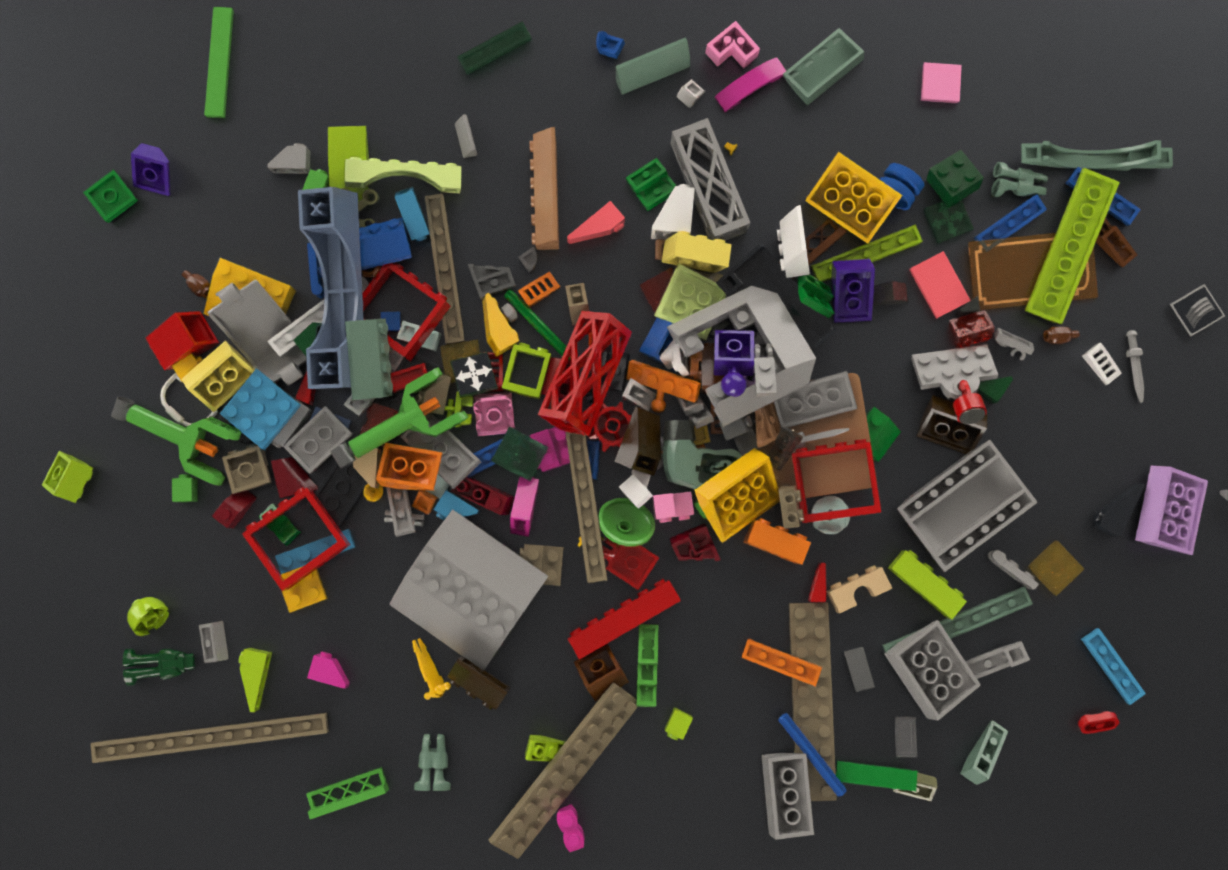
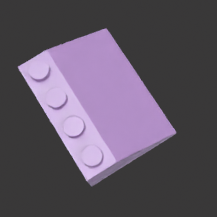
[1135,465,1208,555]

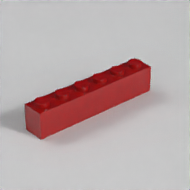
[568,578,681,660]

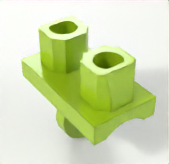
[444,391,474,428]

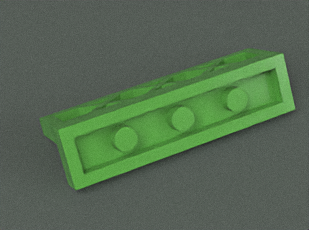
[306,767,389,819]

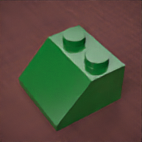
[866,407,901,462]

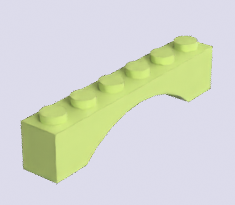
[345,157,461,194]

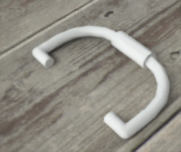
[160,373,218,426]

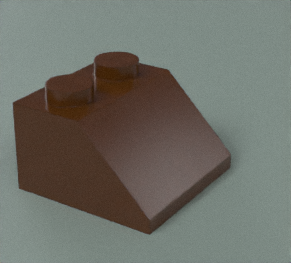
[574,643,629,702]

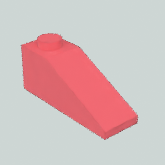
[567,201,625,244]

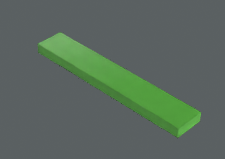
[205,7,234,118]

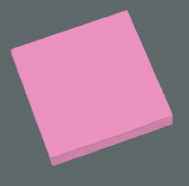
[921,62,962,103]

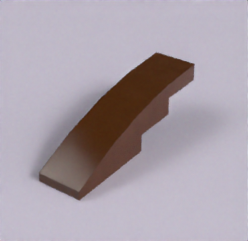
[1096,218,1137,267]

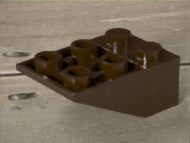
[614,407,661,476]

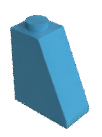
[395,186,429,241]

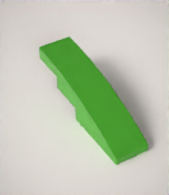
[636,624,659,707]

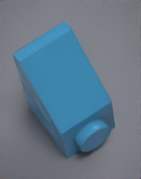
[433,490,480,520]

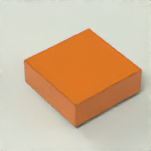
[412,490,438,515]

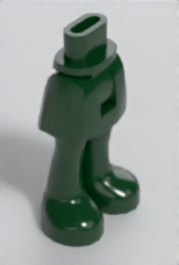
[123,649,195,686]

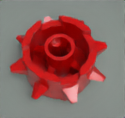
[588,401,631,452]

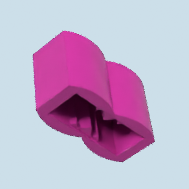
[557,804,585,852]

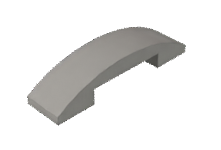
[965,641,1030,679]

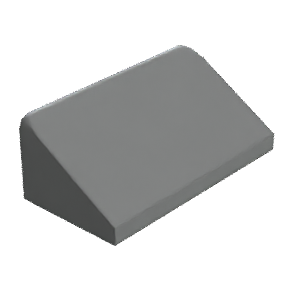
[455,114,477,158]
[199,621,229,663]

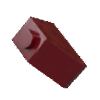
[212,490,257,528]

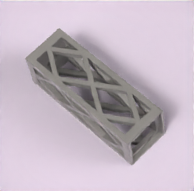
[670,118,750,241]

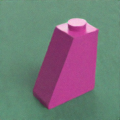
[510,476,539,537]

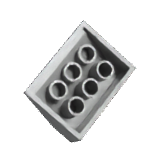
[884,620,981,720]

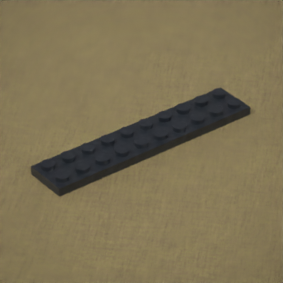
[305,353,443,528]

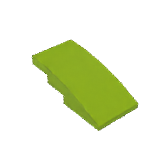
[328,126,370,202]

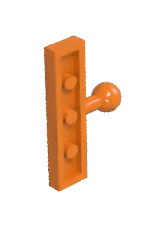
[626,360,701,413]

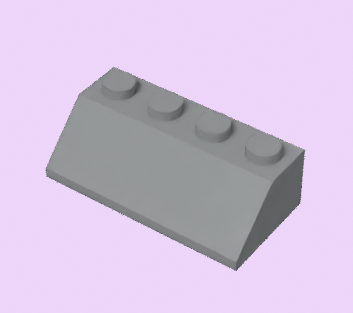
[762,753,814,840]

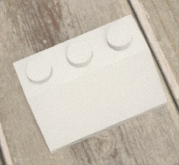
[777,205,810,278]

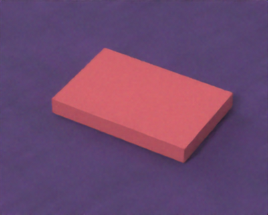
[909,251,971,319]

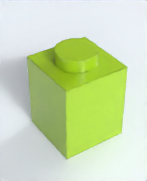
[664,707,693,740]

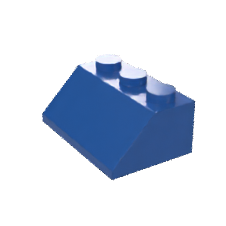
[359,217,412,270]

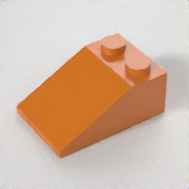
[376,443,443,491]

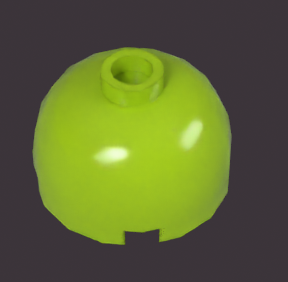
[127,597,169,636]

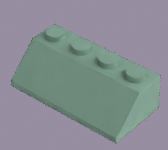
[345,318,393,400]

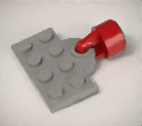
[911,344,998,424]

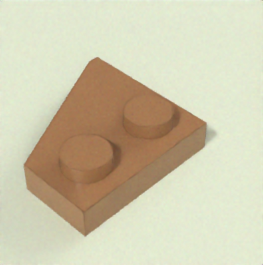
[755,402,784,447]

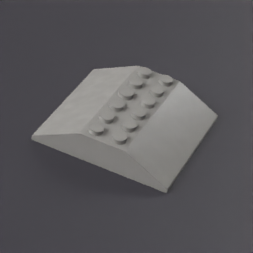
[389,510,548,671]

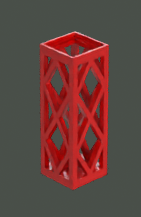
[538,311,632,436]

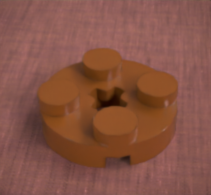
[686,350,702,382]

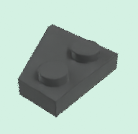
[468,264,516,299]

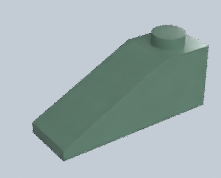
[960,720,1008,785]

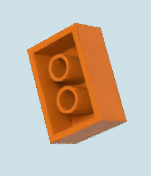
[744,518,811,565]

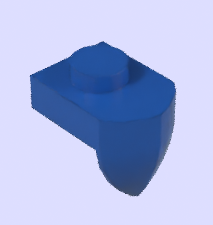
[596,31,625,59]

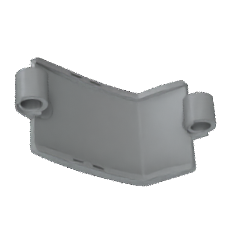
[208,280,307,386]

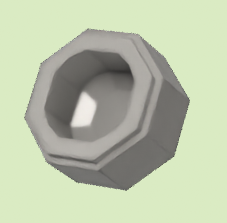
[501,303,518,323]

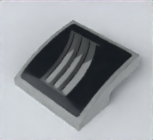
[1169,284,1225,337]

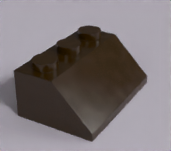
[916,395,987,454]
[447,656,510,710]

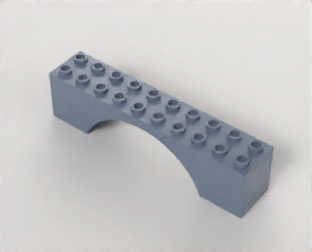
[298,187,364,389]

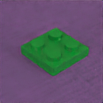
[83,170,139,223]

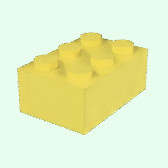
[662,231,732,273]
[182,340,255,412]

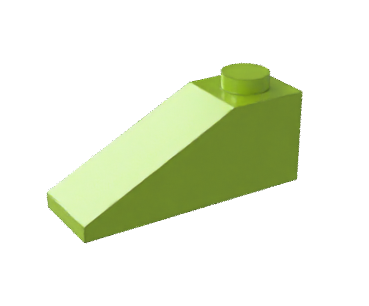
[239,648,272,712]

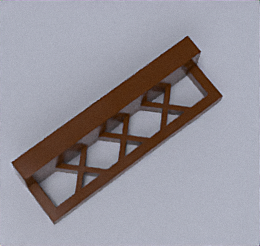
[779,218,847,279]

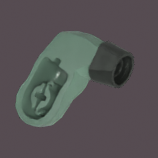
[663,420,742,489]

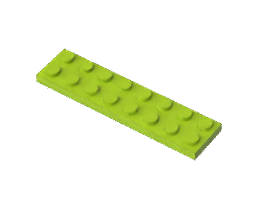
[1025,168,1120,325]

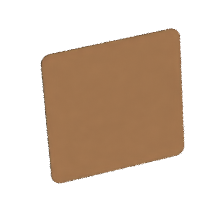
[754,373,877,502]

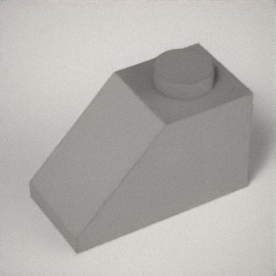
[268,143,311,174]

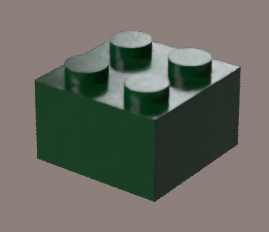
[926,150,984,208]

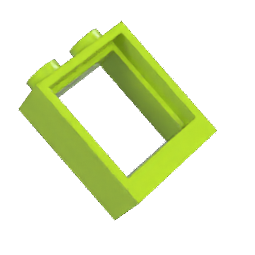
[502,343,552,400]

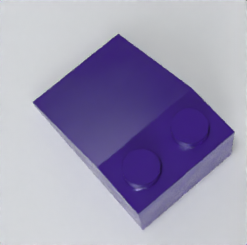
[831,259,875,323]

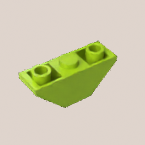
[525,735,565,762]

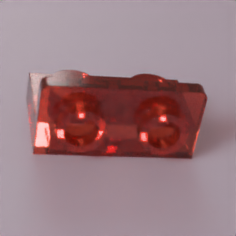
[949,310,995,348]

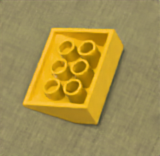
[805,152,902,244]
[203,258,296,316]
[694,448,780,543]

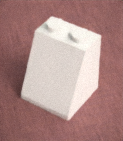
[651,184,695,240]

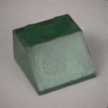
[491,426,549,482]

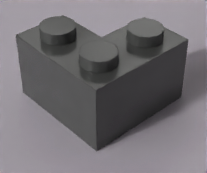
[719,412,768,456]

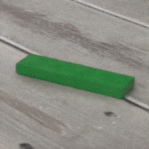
[836,761,918,792]

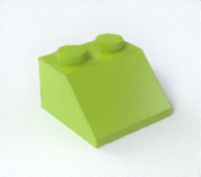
[42,451,93,503]

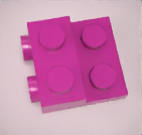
[527,427,570,472]

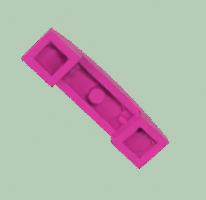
[715,57,786,112]

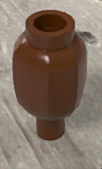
[182,270,210,298]
[1043,326,1080,344]

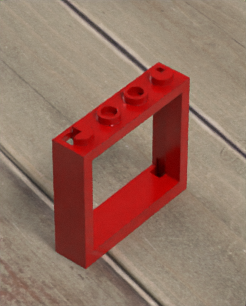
[362,262,451,361]
[792,439,882,523]
[242,487,351,591]

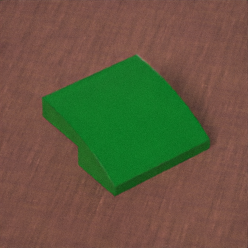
[626,158,676,212]
[798,274,834,318]

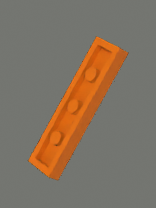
[741,639,823,687]

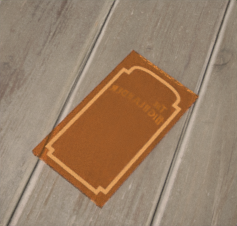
[968,233,1098,310]

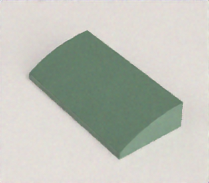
[783,28,864,106]
[616,37,690,95]

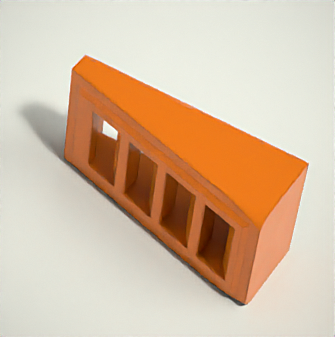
[518,271,560,308]

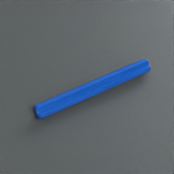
[778,713,847,797]

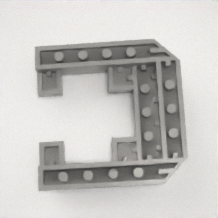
[667,286,816,427]

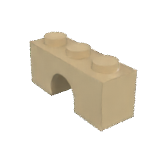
[826,565,892,613]

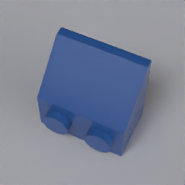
[639,318,677,373]

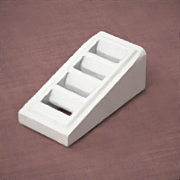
[1082,342,1122,385]

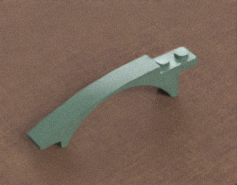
[1021,140,1173,171]

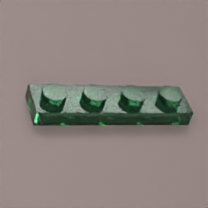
[457,21,532,75]

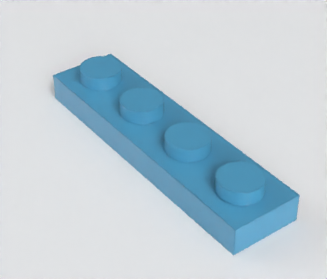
[275,529,356,574]
[1081,628,1146,705]

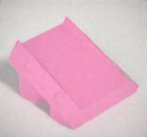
[473,391,515,436]

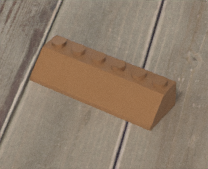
[530,127,559,250]

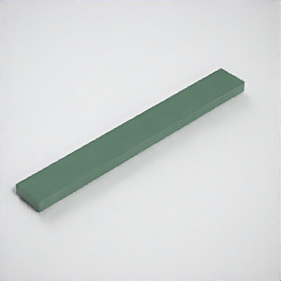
[882,586,1033,653]

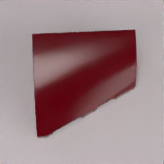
[271,457,319,499]
[670,523,721,561]

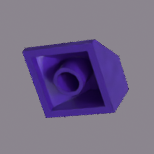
[131,143,170,196]

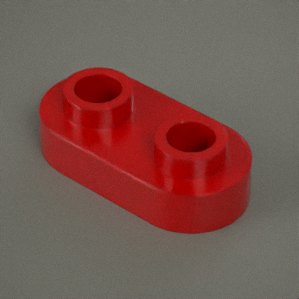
[1078,711,1119,734]

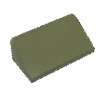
[893,773,937,801]

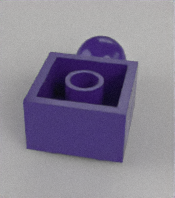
[714,330,754,397]

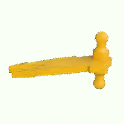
[412,638,451,700]

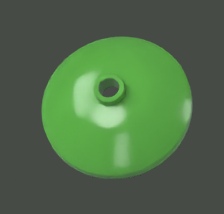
[598,498,655,547]

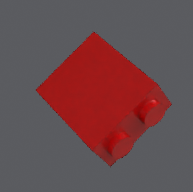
[146,311,219,370]

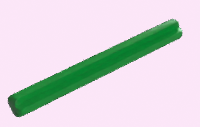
[504,289,570,360]

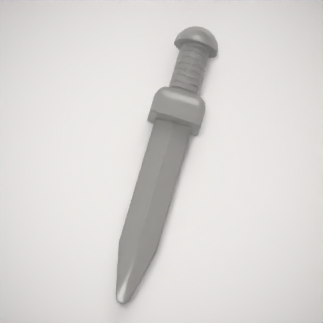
[1126,330,1144,403]
[779,428,849,449]

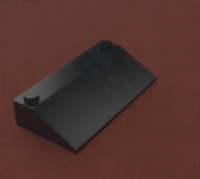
[716,244,837,351]

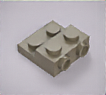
[222,444,272,495]
[778,484,804,528]
[520,544,564,586]

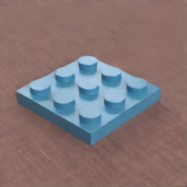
[220,369,301,450]

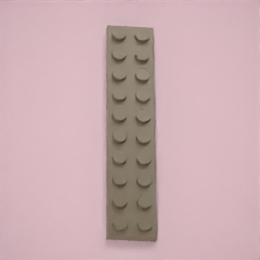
[789,602,837,801]
[489,682,638,859]

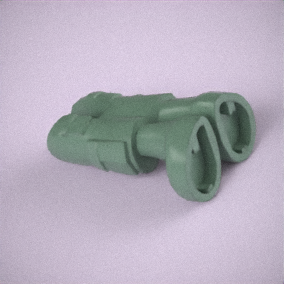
[991,162,1048,197]
[414,734,451,791]

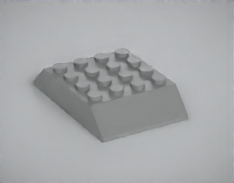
[897,440,1038,572]

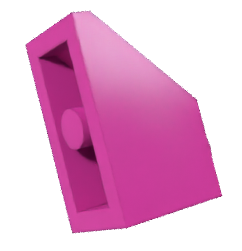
[307,652,350,689]

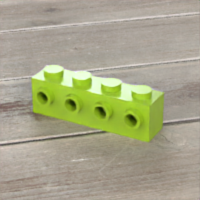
[888,550,967,619]

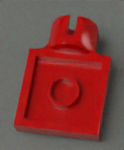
[602,537,659,590]

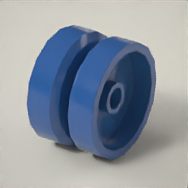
[879,163,925,210]

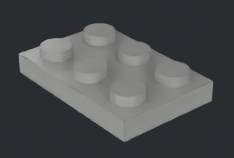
[283,406,353,474]

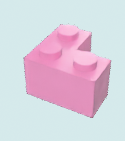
[705,21,760,69]
[652,491,694,523]

